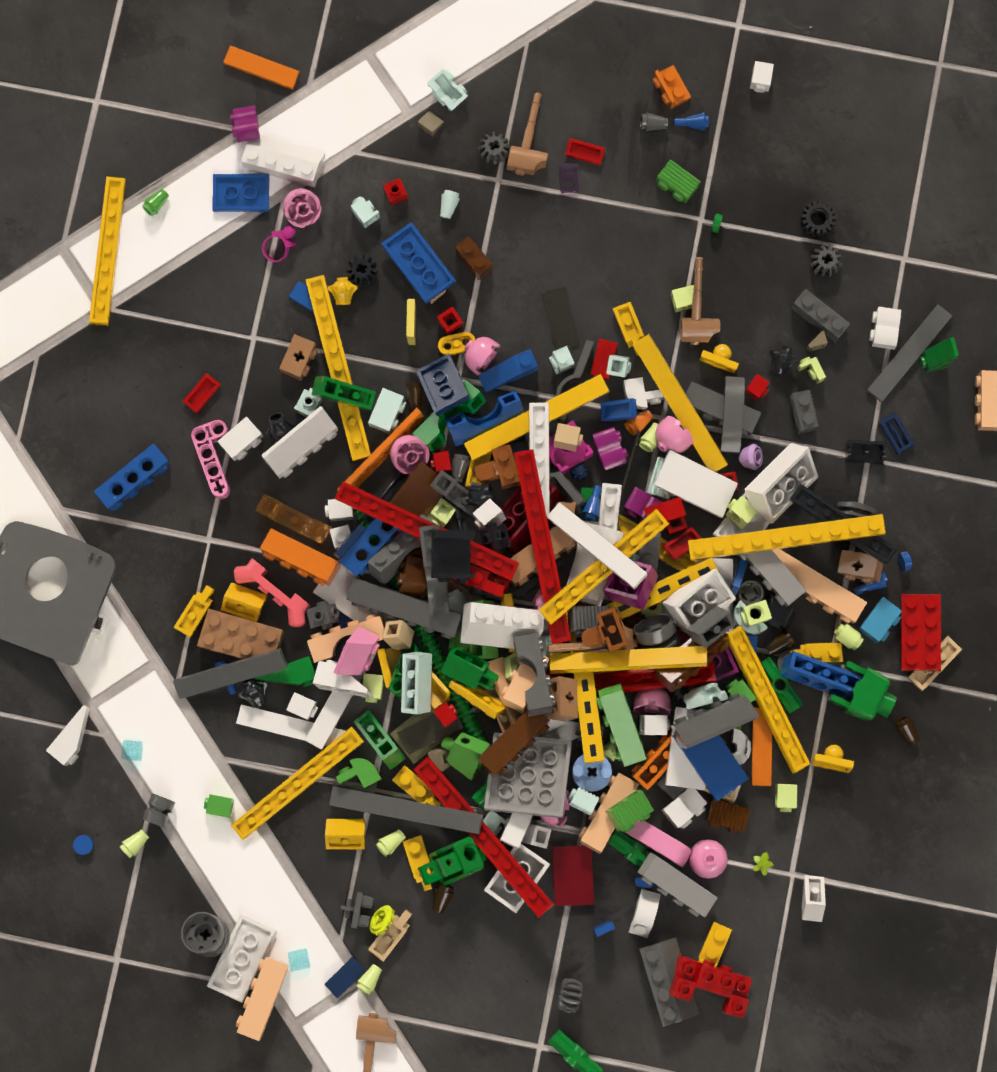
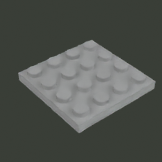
[484,732,572,818]

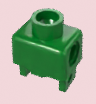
[828,661,897,721]
[418,837,486,886]

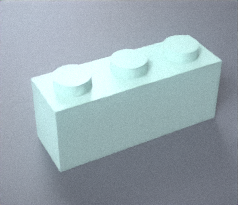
[401,652,432,714]

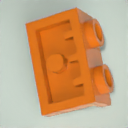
[652,65,691,109]

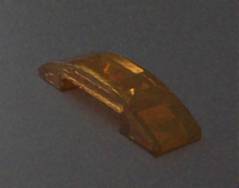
[255,494,331,545]

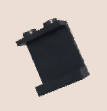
[431,530,475,583]

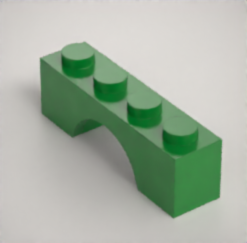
[412,380,486,454]

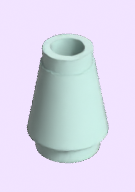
[440,190,460,219]

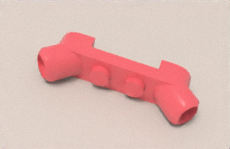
[234,559,311,627]

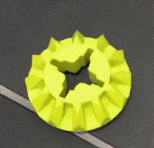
[369,905,395,936]

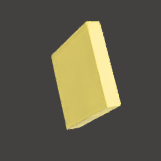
[406,299,416,345]

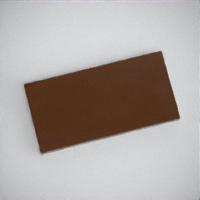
[381,461,442,538]

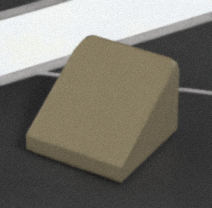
[418,111,444,137]
[806,330,828,352]
[427,746,451,771]

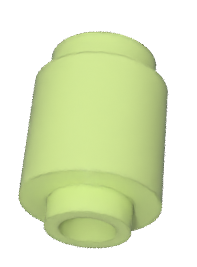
[834,623,864,651]

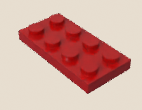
[901,594,941,672]

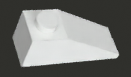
[313,660,373,698]
[46,705,90,766]

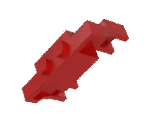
[449,565,511,598]
[668,955,753,1019]

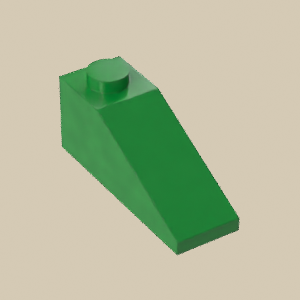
[920,337,959,373]
[311,376,376,410]
[255,656,316,688]
[353,710,406,770]

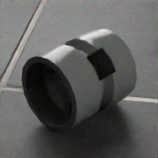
[736,580,764,606]
[142,793,176,828]

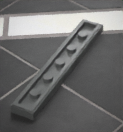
[867,304,952,403]
[173,648,288,699]

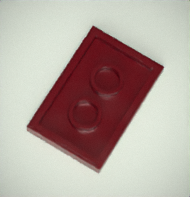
[552,846,594,906]

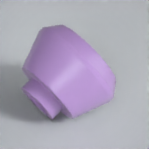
[739,444,763,470]

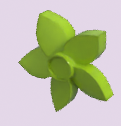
[753,852,774,876]

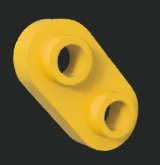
[438,332,475,356]

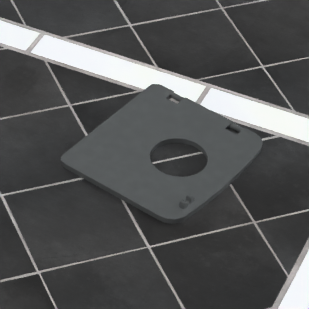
[0,521,117,666]

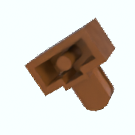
[475,444,520,490]
[582,607,630,652]

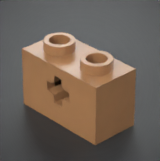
[279,334,318,381]
[838,550,883,584]
[547,676,578,722]

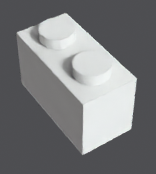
[218,417,263,461]

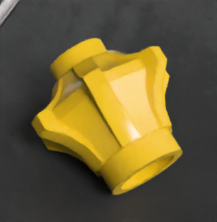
[328,277,358,305]

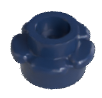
[570,464,588,481]

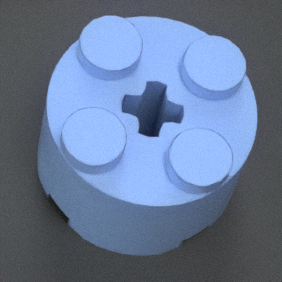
[572,754,612,792]

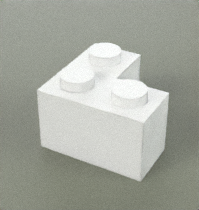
[661,788,707,829]

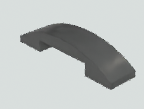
[720,376,745,453]
[430,470,478,520]

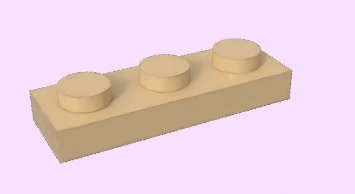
[908,636,962,691]

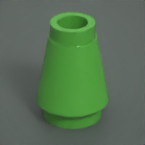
[142,189,169,216]

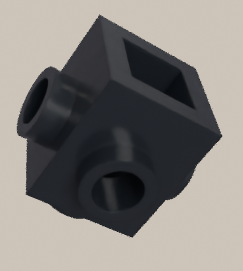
[479,522,511,551]

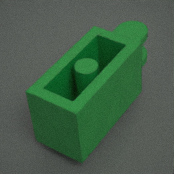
[441,645,499,690]

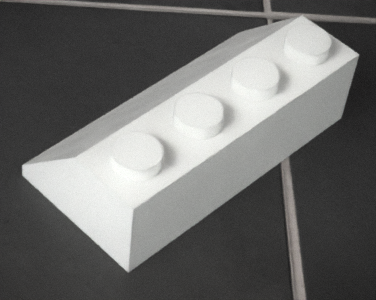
[241,134,325,188]
[262,406,338,479]
[744,443,818,524]
[567,522,624,606]
[460,602,544,649]

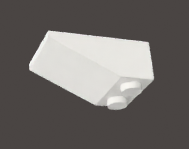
[663,569,736,634]

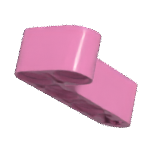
[191,420,230,499]
[623,820,692,868]

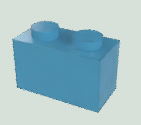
[858,597,902,643]

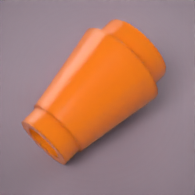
[624,409,653,436]

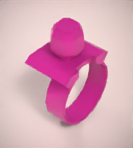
[262,225,297,262]

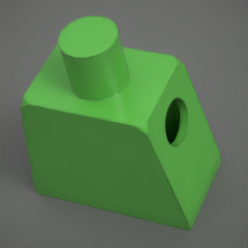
[441,733,490,780]

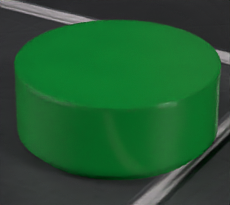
[711,214,723,233]

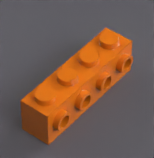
[260,529,341,586]
[630,731,672,790]

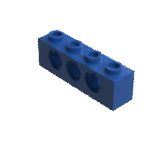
[94,443,170,511]
[338,502,401,576]
[780,651,863,701]

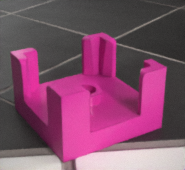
[549,420,593,474]

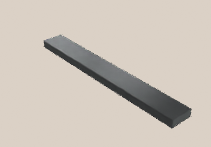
[329,786,483,834]

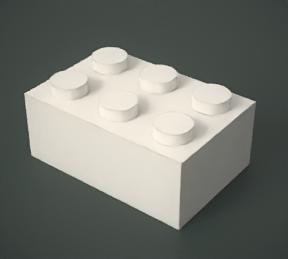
[484,843,550,913]

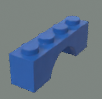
[445,391,525,446]

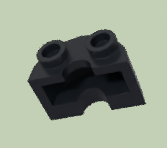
[751,594,796,633]

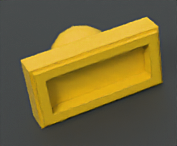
[699,344,739,374]
[811,745,854,773]

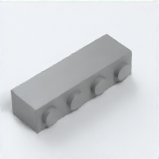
[738,550,806,607]
[638,852,718,917]

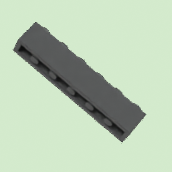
[346,577,463,639]

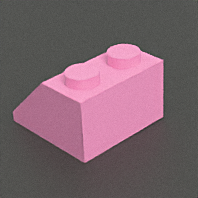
[333,626,380,675]

